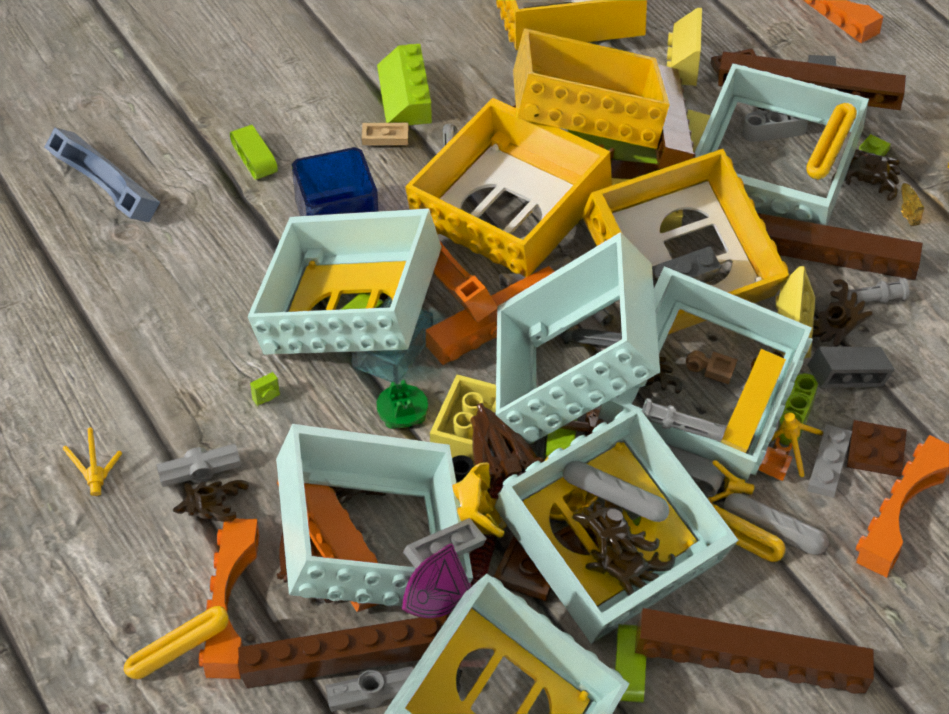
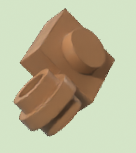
[686,350,738,384]

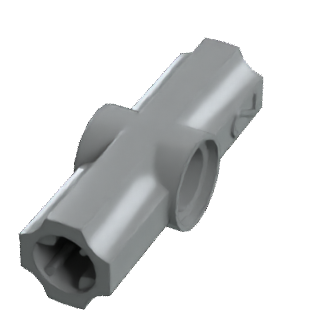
[156,444,241,487]
[325,666,413,712]

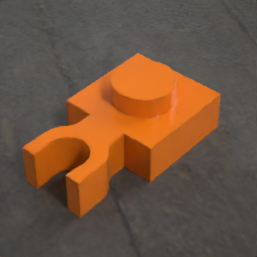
[758,437,793,481]

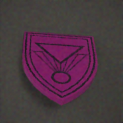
[402,543,471,618]

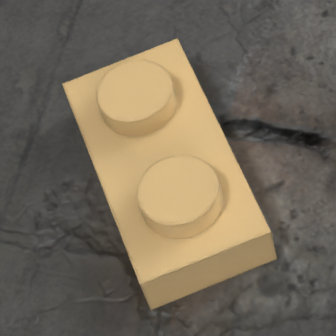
[362,123,409,146]

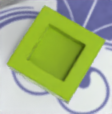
[859,134,891,156]
[250,372,280,406]

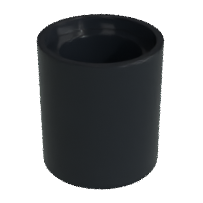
[452,455,474,483]

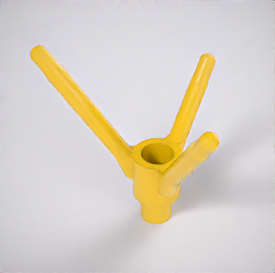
[770,413,824,477]
[63,427,122,496]
[707,460,754,503]

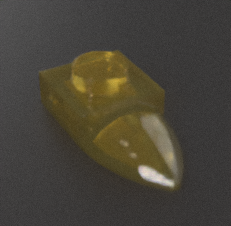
[901,183,924,226]

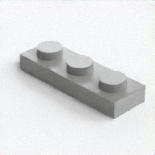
[807,424,852,498]
[403,518,486,568]

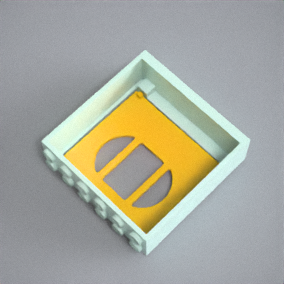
[248,209,441,355]
[494,407,738,644]
[384,574,629,714]

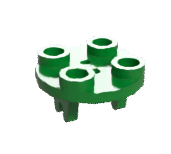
[376,380,428,429]

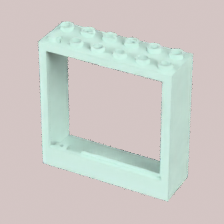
[688,64,869,225]
[496,232,660,444]
[598,266,813,482]
[276,424,473,606]

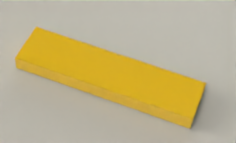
[721,349,786,453]

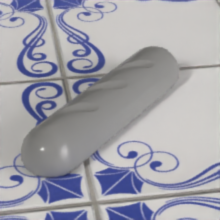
[563,461,669,522]
[723,493,829,555]

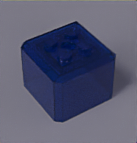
[291,147,379,216]

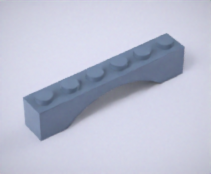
[44,127,160,222]

